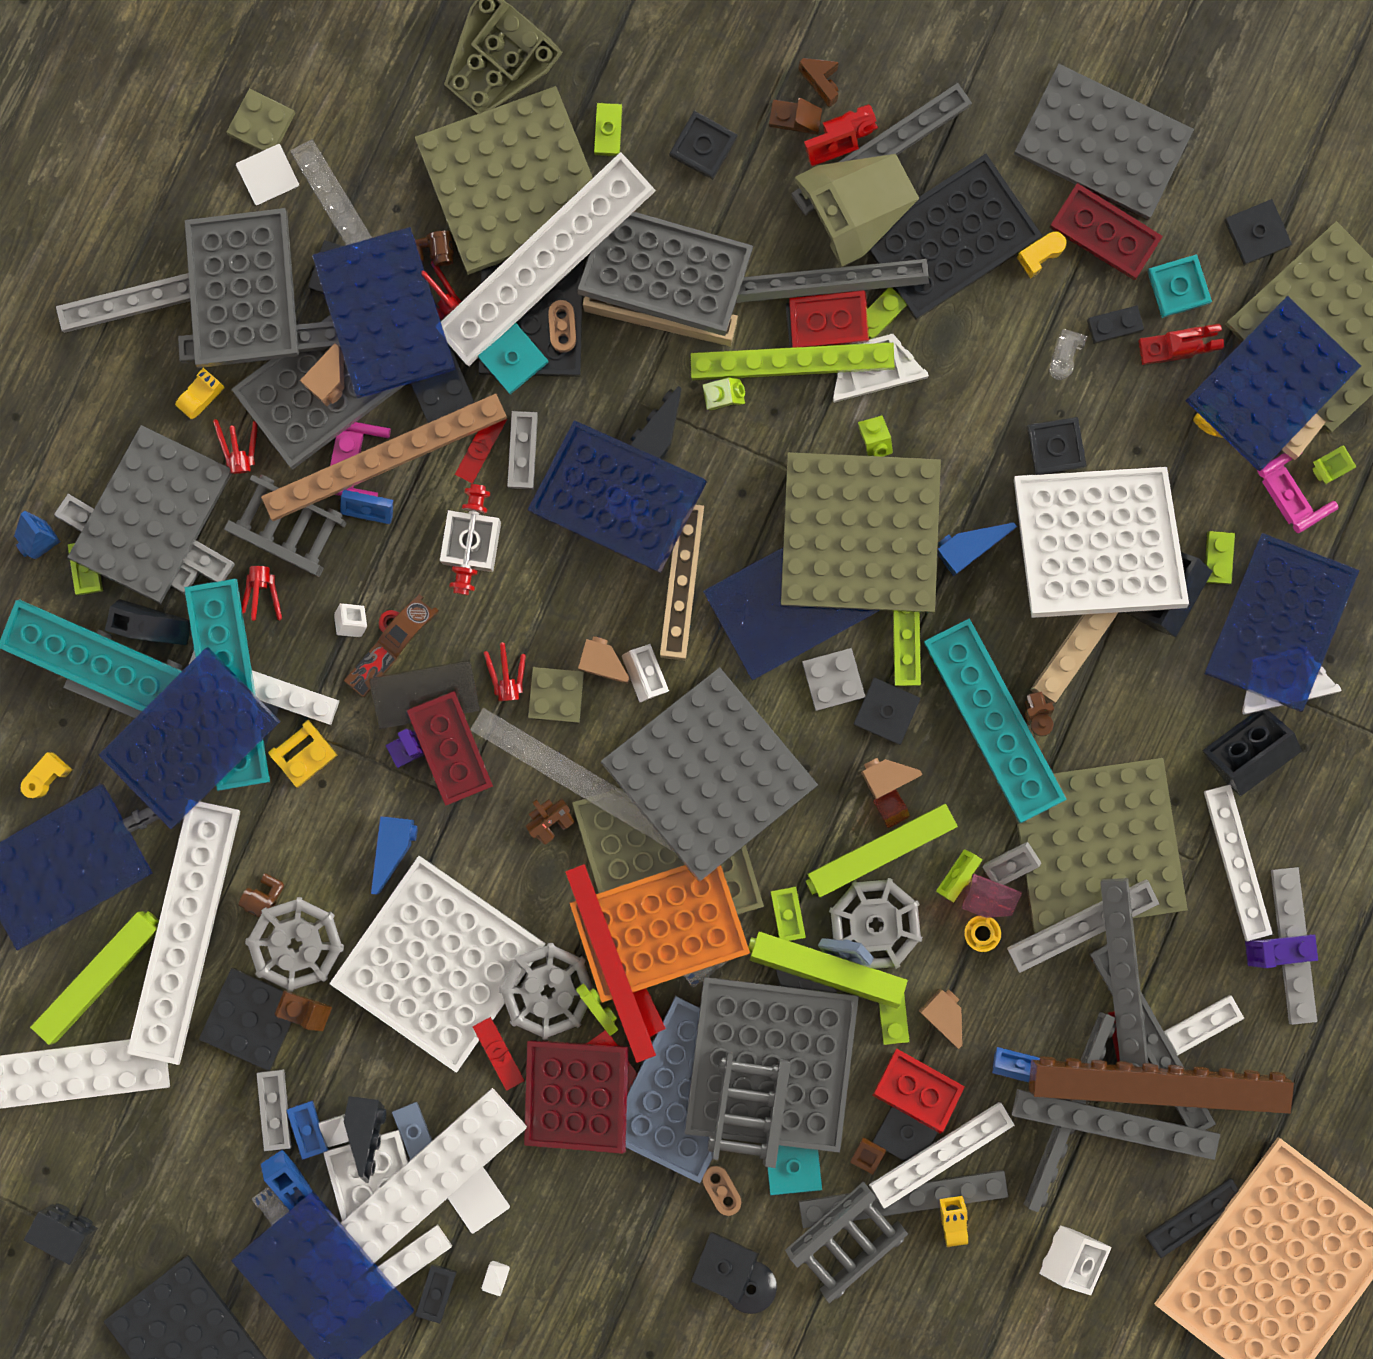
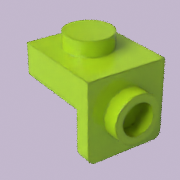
[703,377,745,410]
[858,416,893,457]
[1313,445,1356,484]

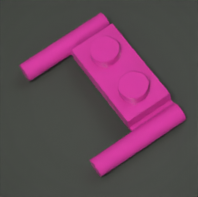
[330,422,391,497]
[1257,452,1338,533]

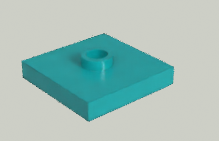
[1147,254,1212,318]
[478,323,549,394]
[768,1145,822,1195]

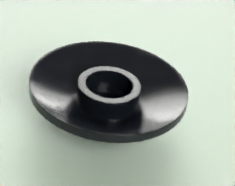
[727,1261,777,1314]

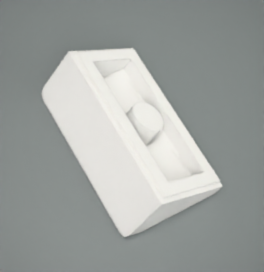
[622,644,669,702]

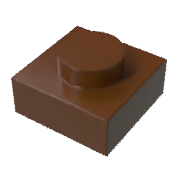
[850,1138,886,1174]

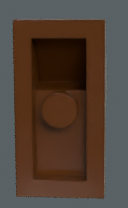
[798,58,839,108]
[769,98,822,135]
[274,990,332,1031]

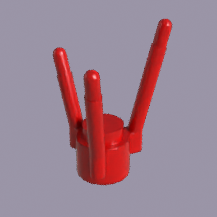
[412,261,462,320]
[213,419,258,474]
[241,566,282,621]
[484,642,526,701]

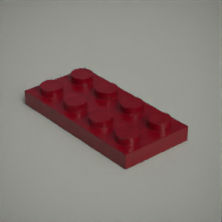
[1049,183,1163,280]
[406,691,493,806]

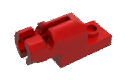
[804,104,878,166]
[1138,324,1224,365]

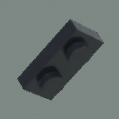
[1087,305,1144,344]
[415,1264,457,1324]

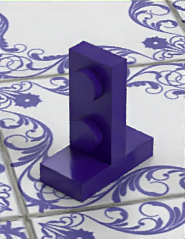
[386,729,424,768]
[1245,934,1318,968]

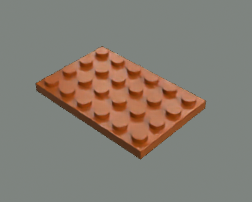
[570,865,750,1003]

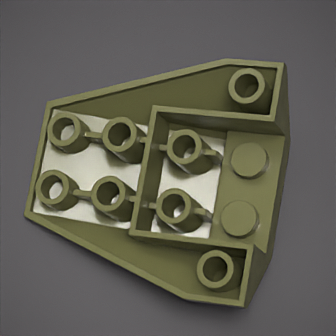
[444,0,563,114]
[795,154,919,267]

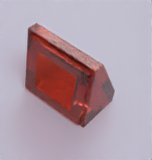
[873,789,910,828]

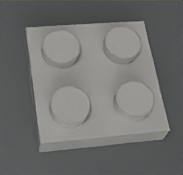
[802,648,865,711]

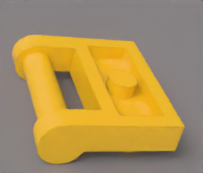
[268,720,338,788]

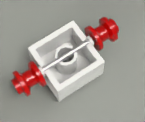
[440,484,501,596]

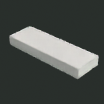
[1164,995,1244,1056]

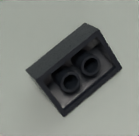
[1125,552,1213,637]
[1202,709,1302,797]

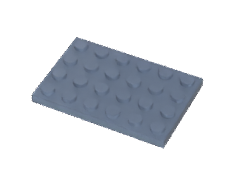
[626,996,722,1183]

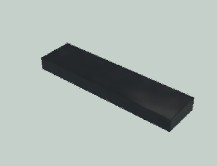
[1145,1178,1239,1258]

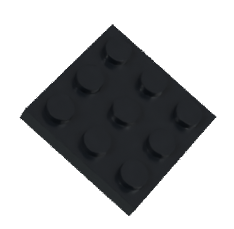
[199,968,293,1071]

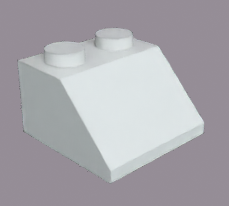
[1039,1225,1112,1295]

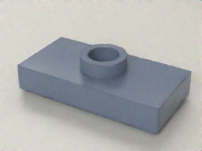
[818,938,874,966]
[392,1102,432,1160]

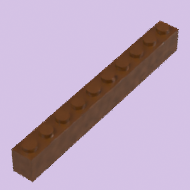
[1029,1056,1294,1114]

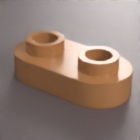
[549,300,576,352]
[703,1165,741,1216]

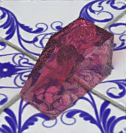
[962,874,1022,918]

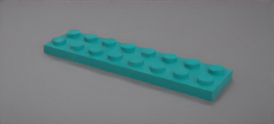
[184,579,270,791]
[0,599,207,730]
[924,618,1067,824]

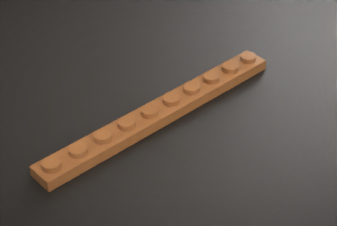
[261,394,507,521]

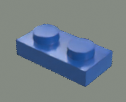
[341,490,393,524]
[992,1047,1040,1082]
[286,1100,328,1160]

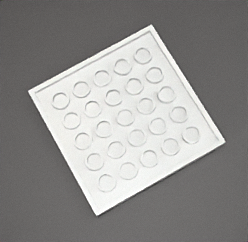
[1014,467,1189,618]
[330,856,546,1073]

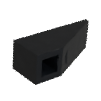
[630,386,681,468]
[105,599,191,645]
[343,1096,386,1183]

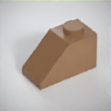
[300,344,344,406]
[578,637,630,684]
[861,758,922,799]
[919,989,962,1049]

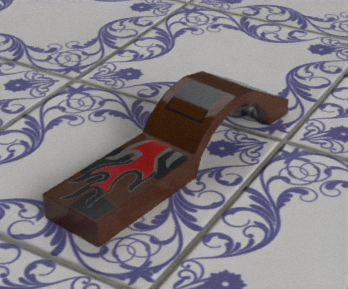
[344,594,439,698]

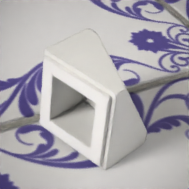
[334,604,367,637]
[318,1114,349,1147]
[481,1261,510,1296]

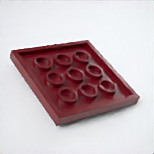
[524,1040,628,1154]

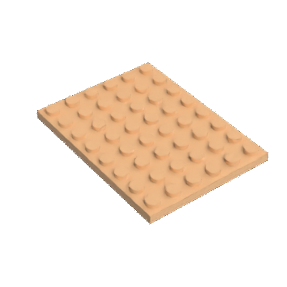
[1154,1137,1373,1359]

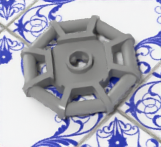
[829,878,923,969]
[245,897,344,992]
[499,943,593,1040]

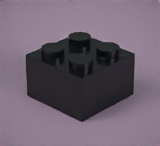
[24,1203,98,1265]

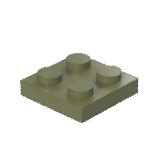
[227,88,296,152]
[528,667,584,723]

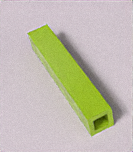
[805,804,958,897]
[30,911,159,1045]
[748,932,908,1009]

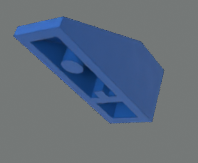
[14,511,61,559]
[937,523,1017,576]
[371,816,417,894]
[261,1149,330,1232]

